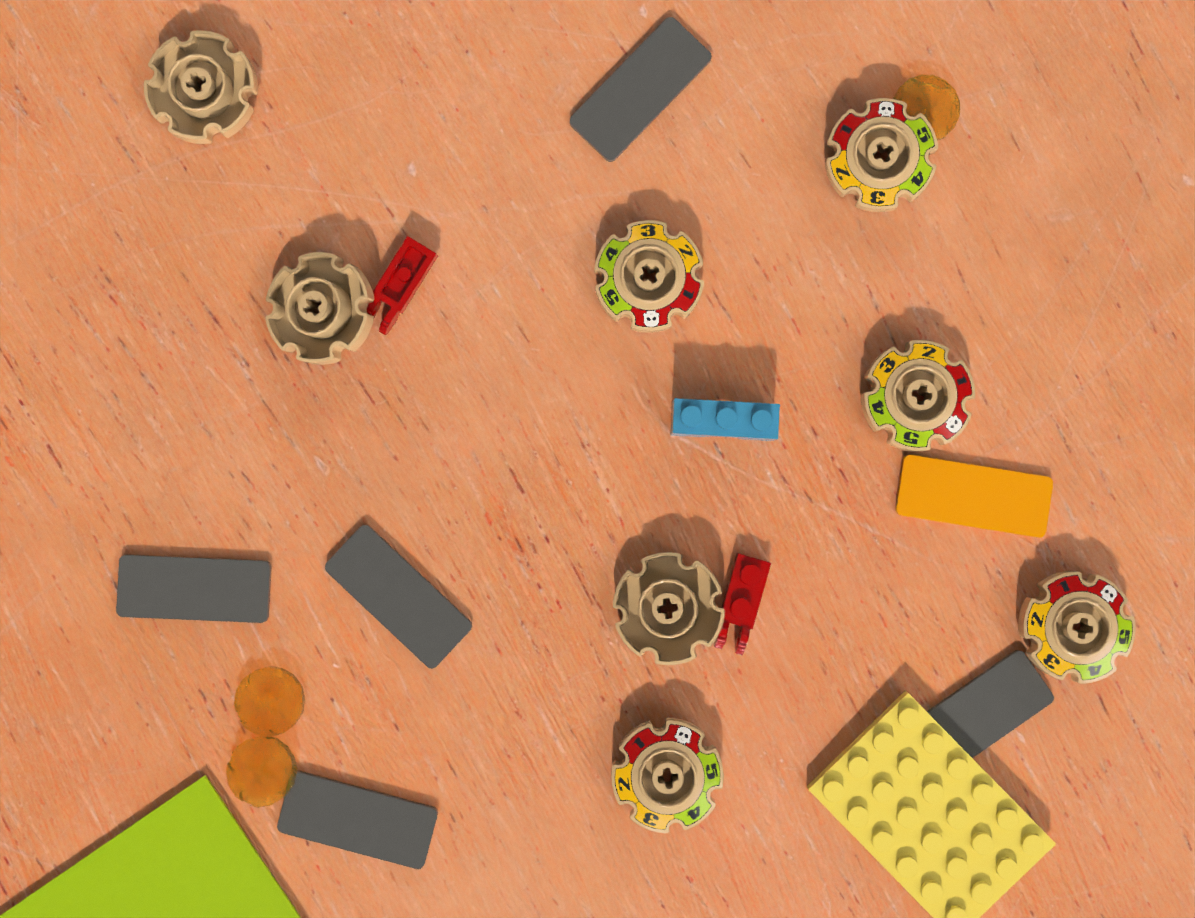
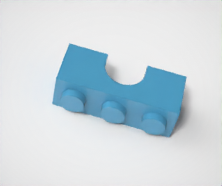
[670,398,780,441]

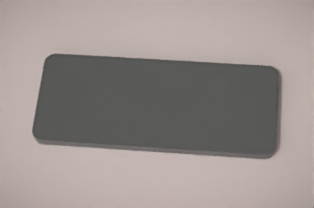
[570,17,712,162]
[325,525,472,669]
[116,555,272,623]
[927,650,1054,758]
[277,771,438,869]

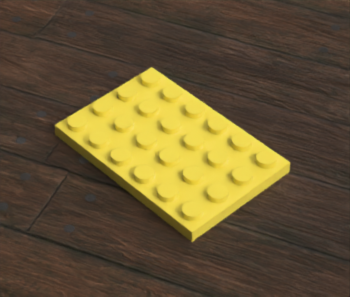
[807,690,1056,918]

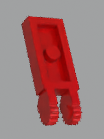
[366,236,438,335]
[714,553,771,655]

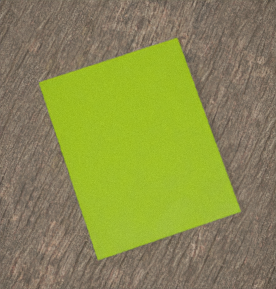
[0,775,301,918]

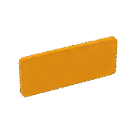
[895,455,1053,538]

